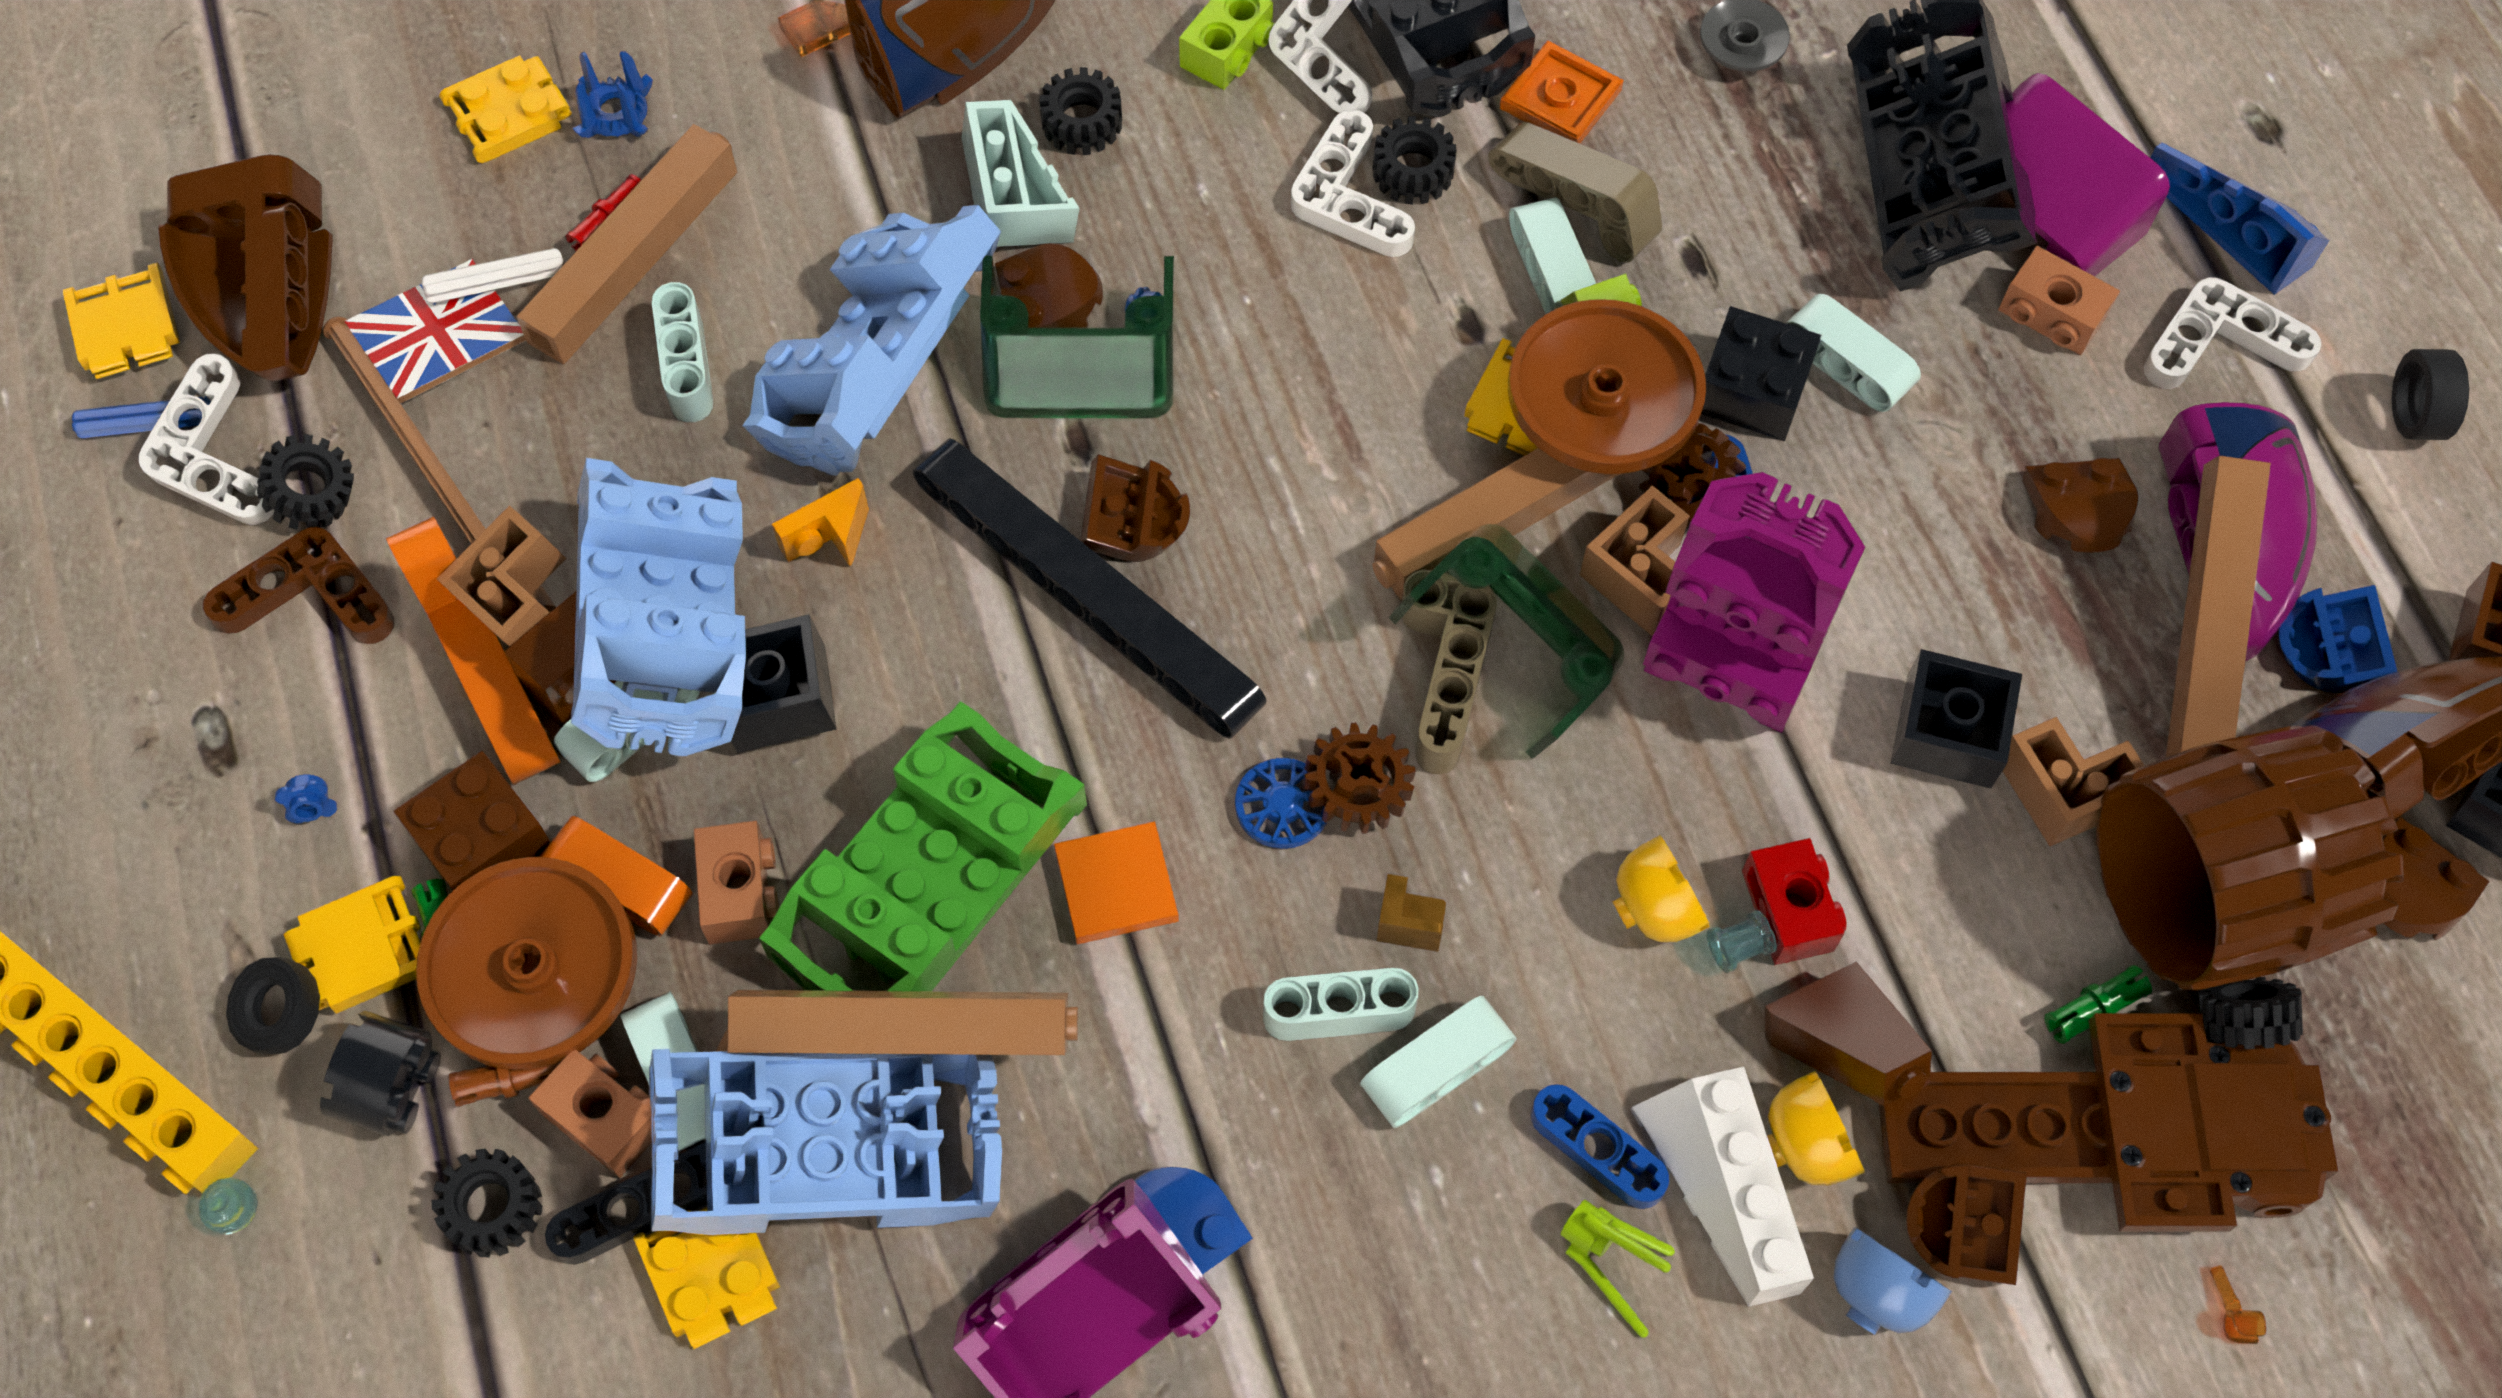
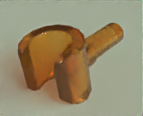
[2209,1265,2266,1344]

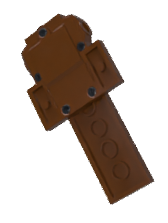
[1878,1013,2338,1232]

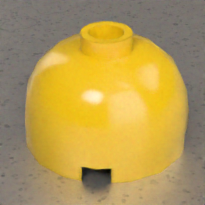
[1612,835,1710,942]
[1767,1071,1865,1186]

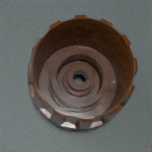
[2096,725,2404,990]

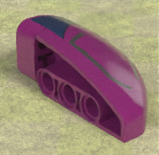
[2158,402,2318,661]

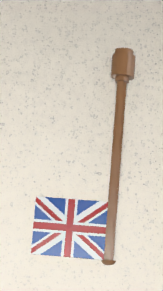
[323,259,556,612]

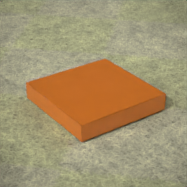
[1499,40,1624,144]
[1054,821,1179,945]

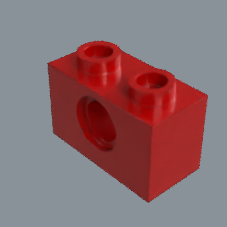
[1742,838,1847,966]

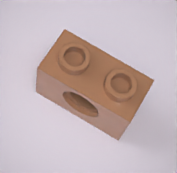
[1998,246,2120,355]
[694,820,779,945]
[528,1050,652,1179]

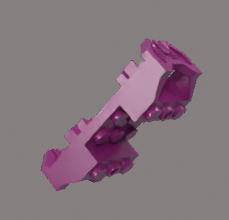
[1643,472,1865,733]

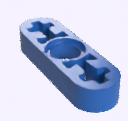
[1531,1084,1669,1209]

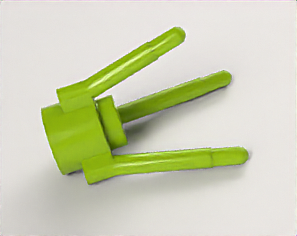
[1560,1199,1675,1338]

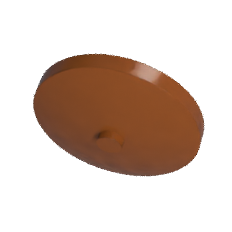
[1508,299,1706,474]
[416,857,637,1070]

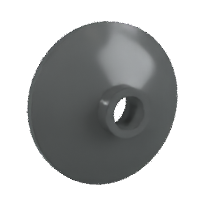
[1700,0,1790,71]

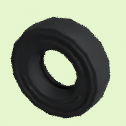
[226,957,320,1054]

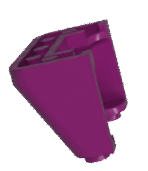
[2006,73,2170,277]
[953,1179,1221,1398]

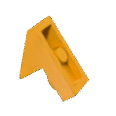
[772,478,869,566]

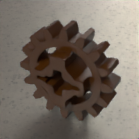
[1639,423,1746,531]
[1303,722,1416,834]

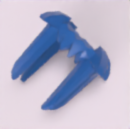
[573,51,653,138]

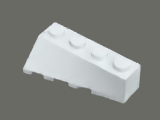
[1631,1067,1814,1307]

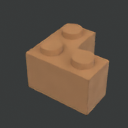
[1579,485,1690,636]
[437,505,567,647]
[2002,717,2145,847]

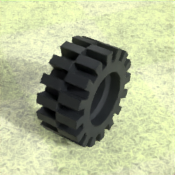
[1039,67,1122,155]
[1373,116,1457,205]
[257,434,354,530]
[2198,977,2303,1049]
[431,1148,543,1258]

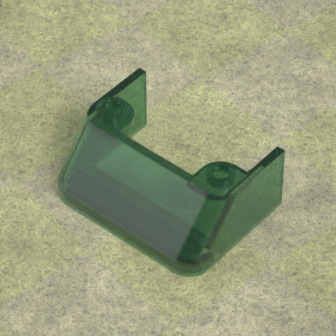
[980,256,1175,419]
[1388,524,1624,759]

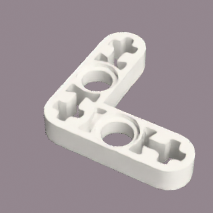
[1268,0,1373,113]
[1291,110,1415,257]
[2144,277,2321,389]
[139,353,274,525]

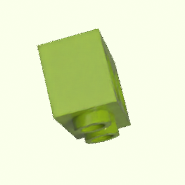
[1179,0,1275,90]

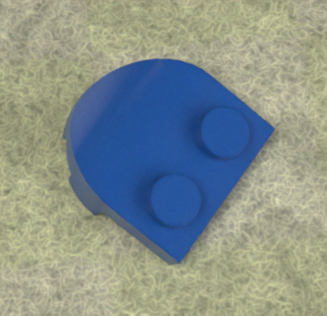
[2279,585,2397,693]
[1134,1167,1253,1275]

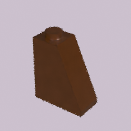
[1765,961,1932,1106]

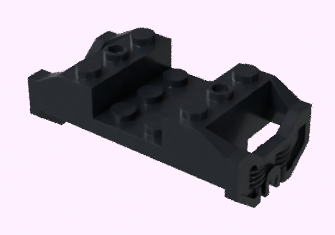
[1348,0,1535,117]
[1847,0,2037,292]

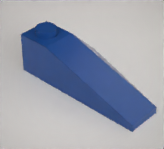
[2150,142,2330,295]

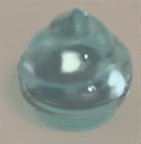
[199,1177,258,1234]

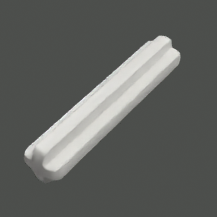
[422,248,564,303]

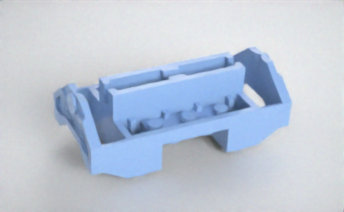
[742,205,1001,476]

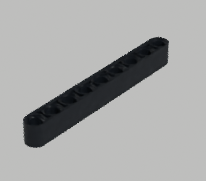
[913,438,1267,739]

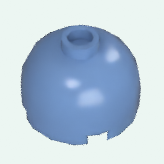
[1834,1227,1952,1335]

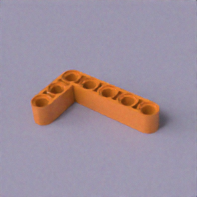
[386,517,561,785]

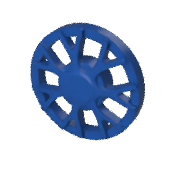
[1235,758,1327,849]

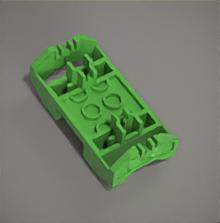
[759,701,1087,992]

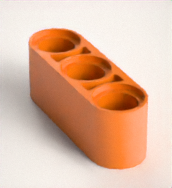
[539,816,693,937]

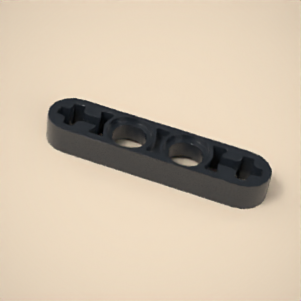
[545,1142,707,1265]

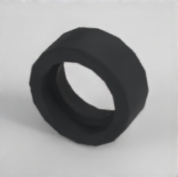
[2391,349,2470,440]

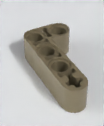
[1488,122,1662,263]
[1401,570,1497,775]

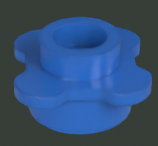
[275,774,337,823]

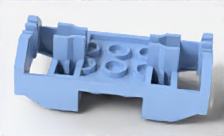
[571,458,746,756]
[649,1049,1002,1235]

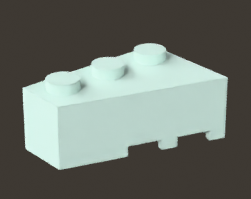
[961,100,1080,247]

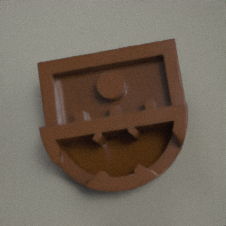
[995,243,1103,348]
[1080,454,1190,562]
[2022,458,2138,553]
[2383,817,2490,940]
[1906,1164,2027,1285]

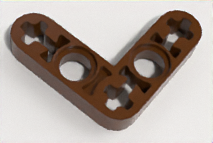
[203,527,394,644]

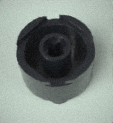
[320,1011,441,1136]

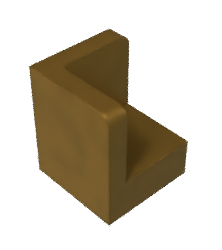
[1376,874,1446,952]

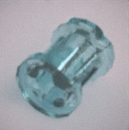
[1707,910,1777,973]

